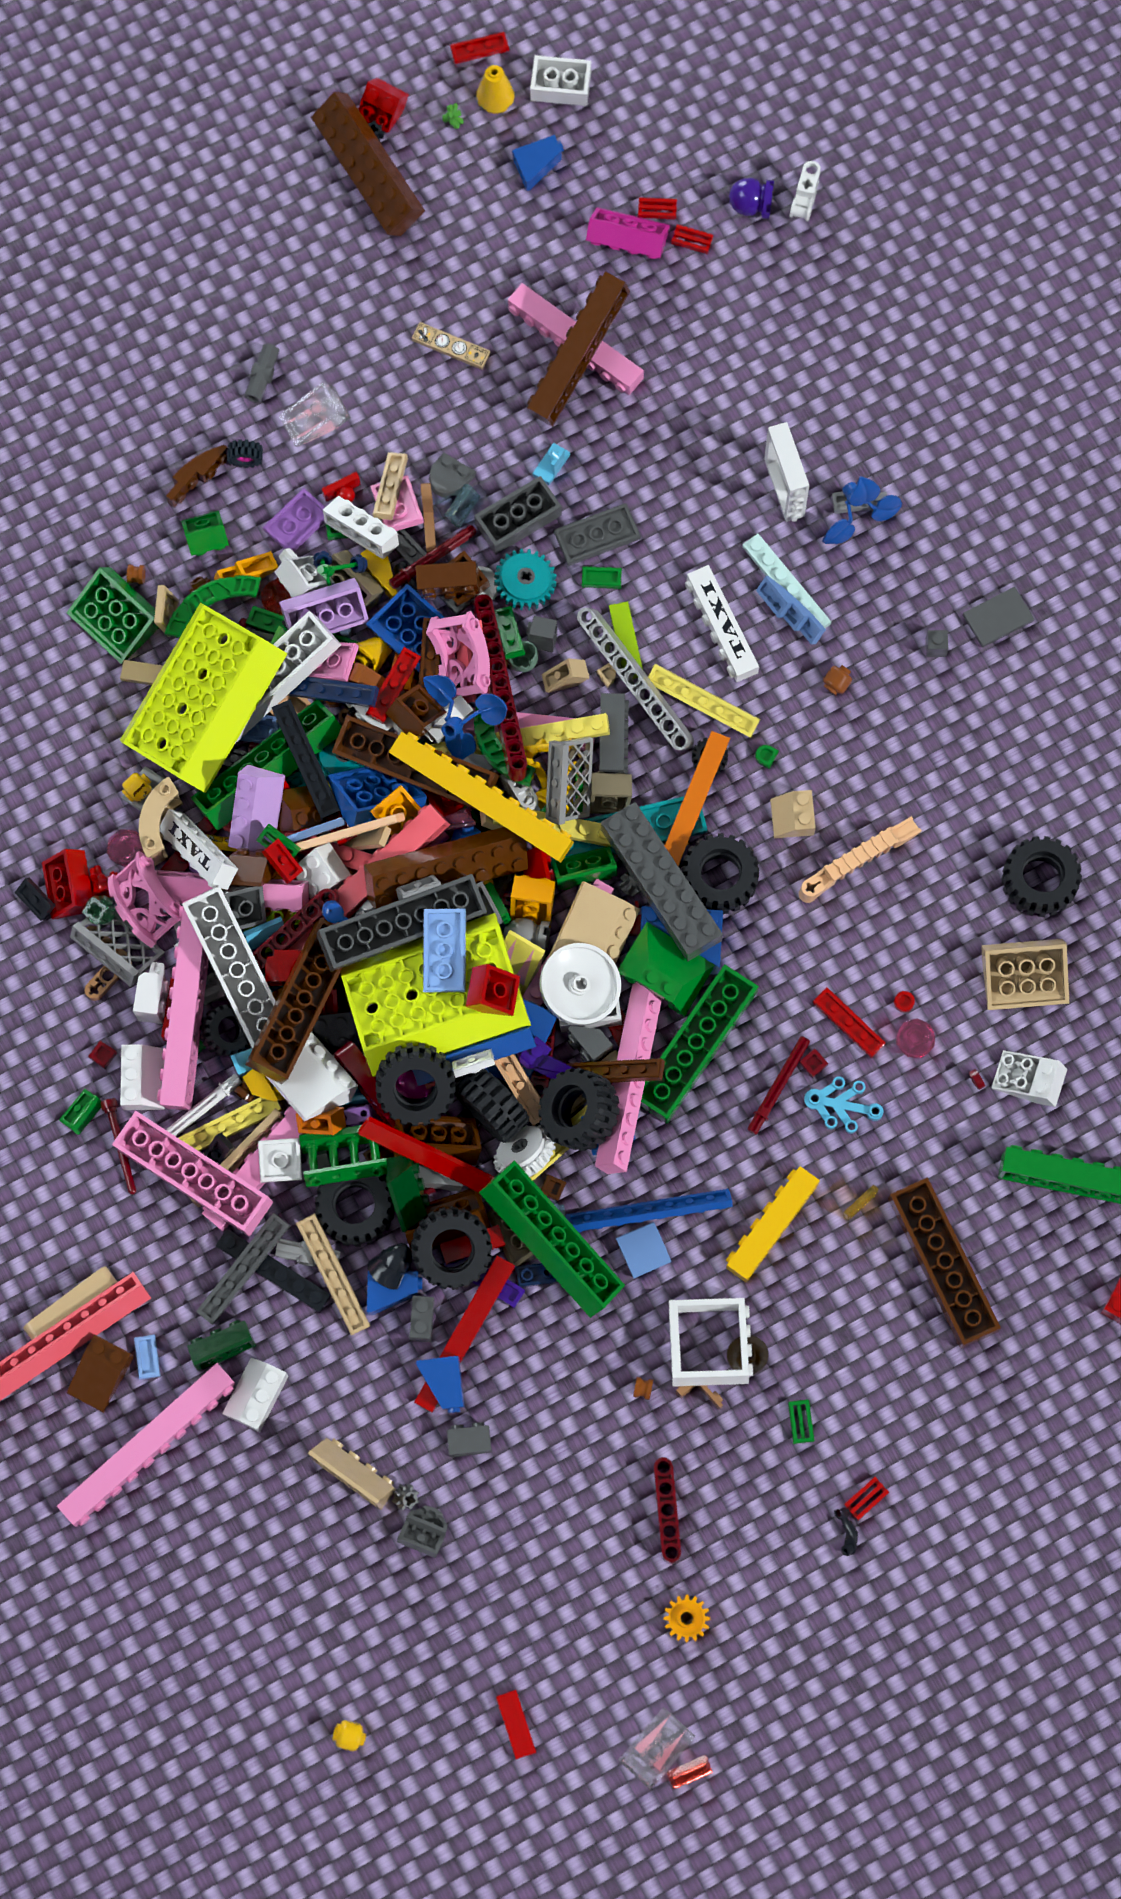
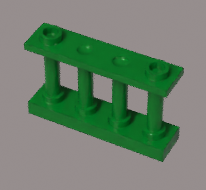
[299,1125,387,1187]

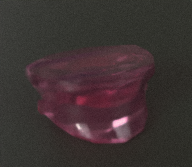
[443,807,477,832]
[107,829,145,867]
[896,1018,935,1058]

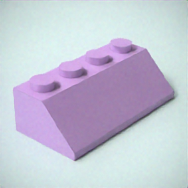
[279,578,369,634]
[228,765,285,851]

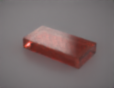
[666,1755,712,1789]

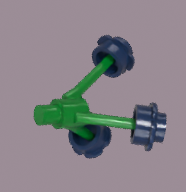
[313,551,368,587]

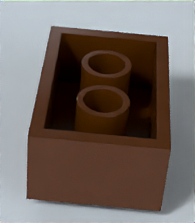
[416,561,480,600]

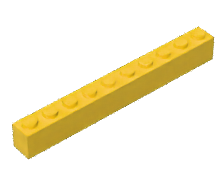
[389,732,574,863]

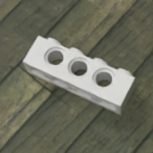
[323,496,399,559]

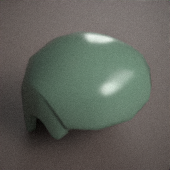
[508,641,538,672]

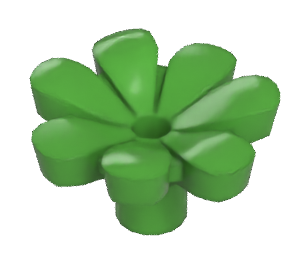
[442,103,463,129]

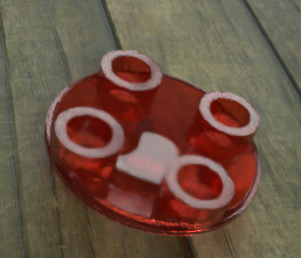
[261,578,292,615]

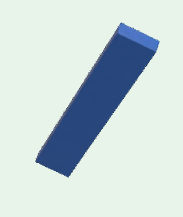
[412,1026,536,1086]

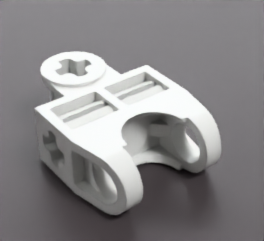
[790,161,821,222]
[499,774,540,811]

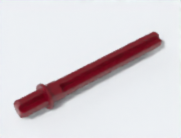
[389,525,477,589]
[747,1036,810,1135]

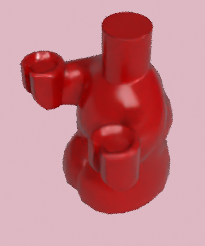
[89,865,118,900]

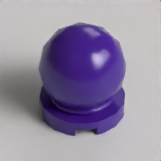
[729,178,774,219]

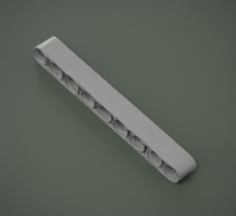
[577,608,694,750]

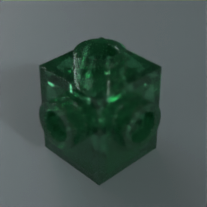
[82,895,116,925]

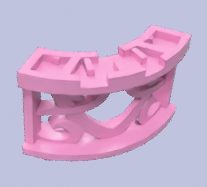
[426,611,490,699]
[108,851,182,948]

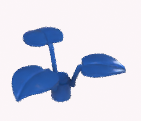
[822,476,902,544]
[423,675,507,760]

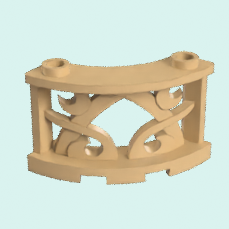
[139,777,183,866]

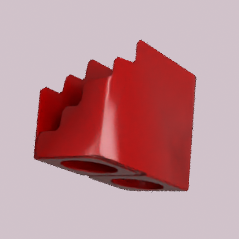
[265,950,301,986]

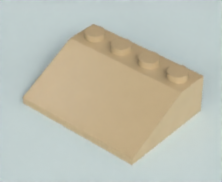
[549,881,640,964]
[981,939,1069,1010]
[308,1438,396,1510]

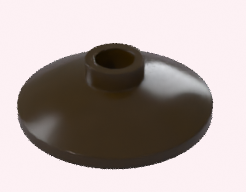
[727,1335,769,1374]

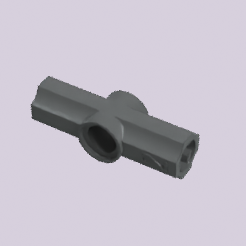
[245,343,280,403]

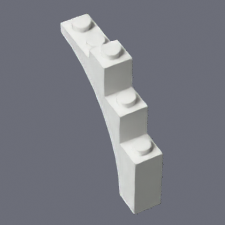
[346,695,474,744]

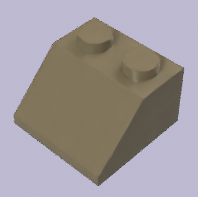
[590,772,632,814]

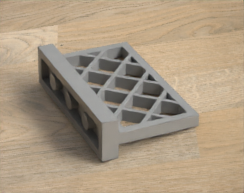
[545,737,593,825]
[70,903,165,987]

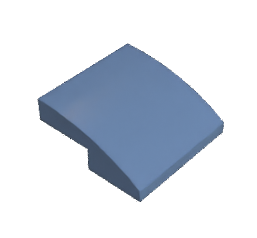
[616,1222,672,1278]

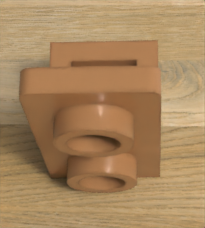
[676,1385,723,1410]

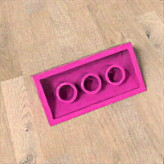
[586,208,670,259]

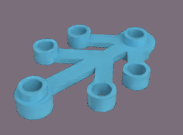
[804,1077,884,1134]

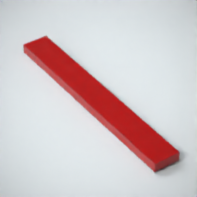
[358,1116,494,1192]
[414,1256,515,1413]

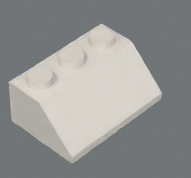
[120,1044,165,1110]
[222,1357,288,1433]

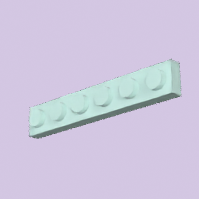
[742,534,831,628]

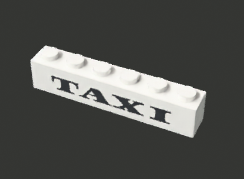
[685,565,759,682]
[159,809,238,890]

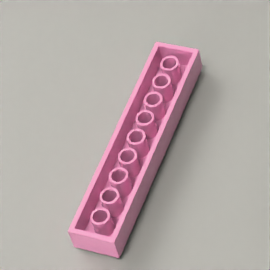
[157,901,209,1111]

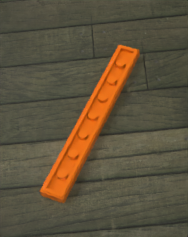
[665,731,730,866]

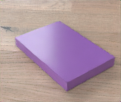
[262,488,325,552]

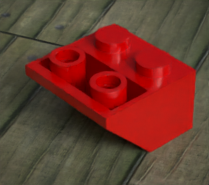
[358,78,409,133]
[523,847,555,881]

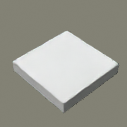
[258,1138,302,1183]

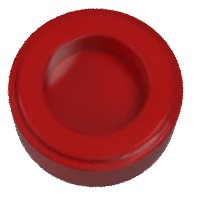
[894,991,915,1013]

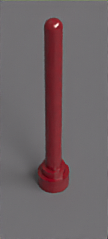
[100,1098,136,1195]

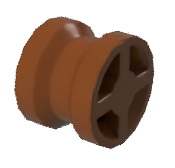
[127,564,146,585]
[633,1376,654,1400]

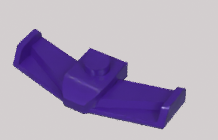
[516,1036,575,1079]

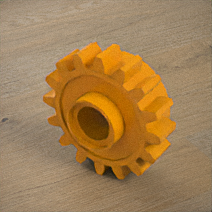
[663,1595,710,1643]

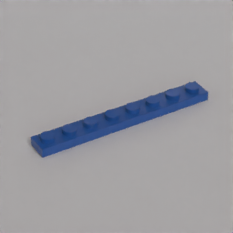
[566,1189,733,1232]

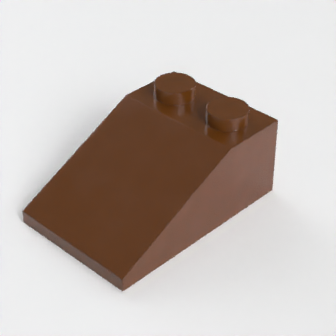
[67,1334,134,1413]

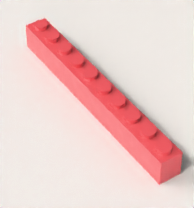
[281,804,450,950]
[0,1272,151,1401]

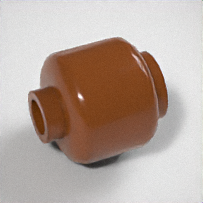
[823,665,852,695]

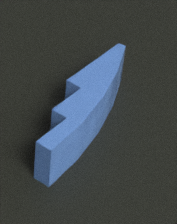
[756,576,826,644]

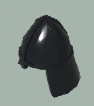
[368,1243,412,1290]

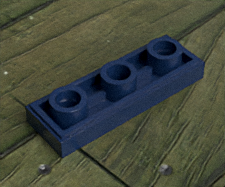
[516,1263,559,1288]

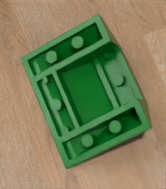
[618,922,715,1017]

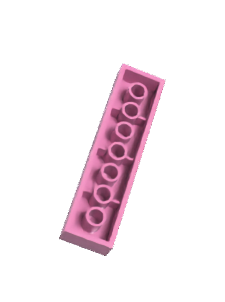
[112,1111,273,1237]

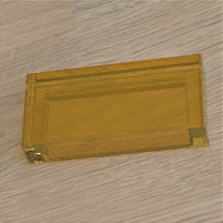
[842,1184,879,1221]

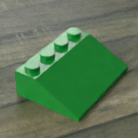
[66,567,159,664]

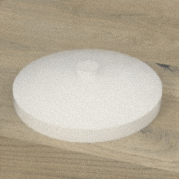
[539,943,621,1026]

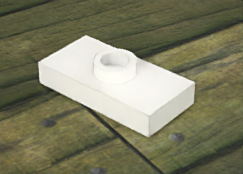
[452,1049,495,1078]

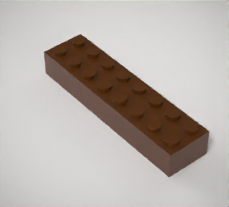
[311,91,425,236]
[527,271,630,427]
[332,715,499,813]
[364,827,528,909]
[245,918,342,1084]
[888,1177,1001,1349]

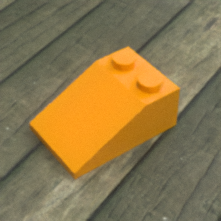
[370,785,421,836]
[510,875,555,928]

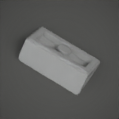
[396,875,441,900]

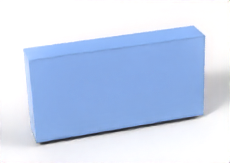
[134,1334,161,1380]

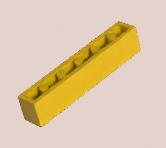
[725,1166,820,1283]

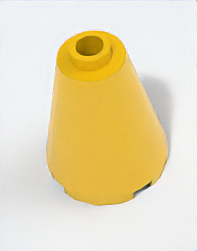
[477,65,514,114]
[354,636,393,673]

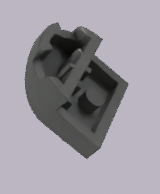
[428,453,476,498]
[397,1506,447,1558]

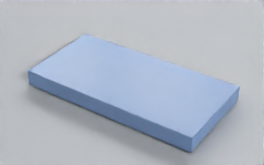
[423,909,466,993]

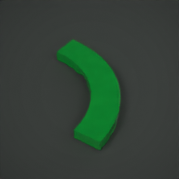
[164,575,261,639]
[474,707,536,787]

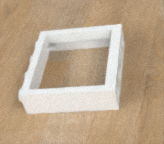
[764,422,809,522]
[669,1298,753,1386]

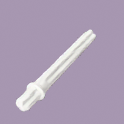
[166,1074,242,1136]

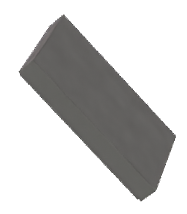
[963,586,1034,648]

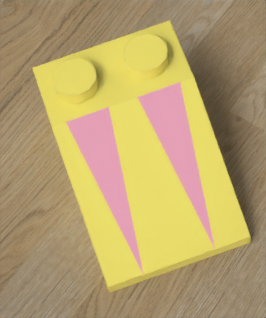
[504,930,545,996]

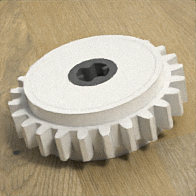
[493,1125,556,1177]

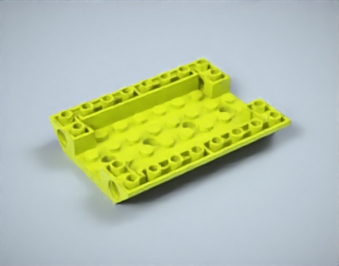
[120,603,288,793]
[341,913,531,1077]

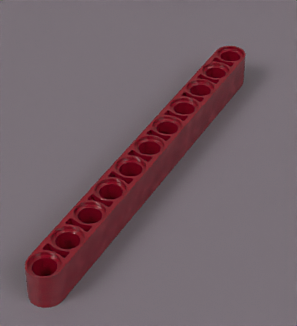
[474,594,527,782]

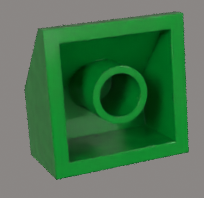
[181,510,229,556]

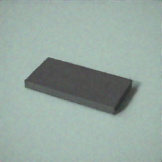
[553,503,641,566]

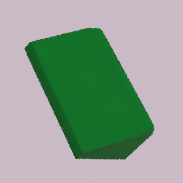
[59,1089,102,1135]

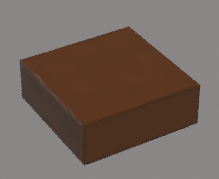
[541,1174,567,1202]

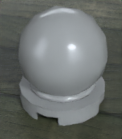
[503,918,551,961]

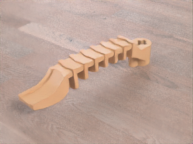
[799,816,922,903]

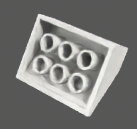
[266,1032,358,1121]

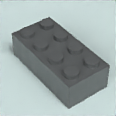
[474,476,562,555]
[600,693,629,774]

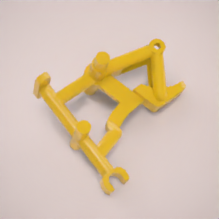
[512,738,577,814]

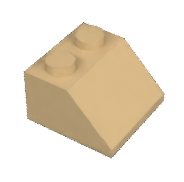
[770,790,815,838]

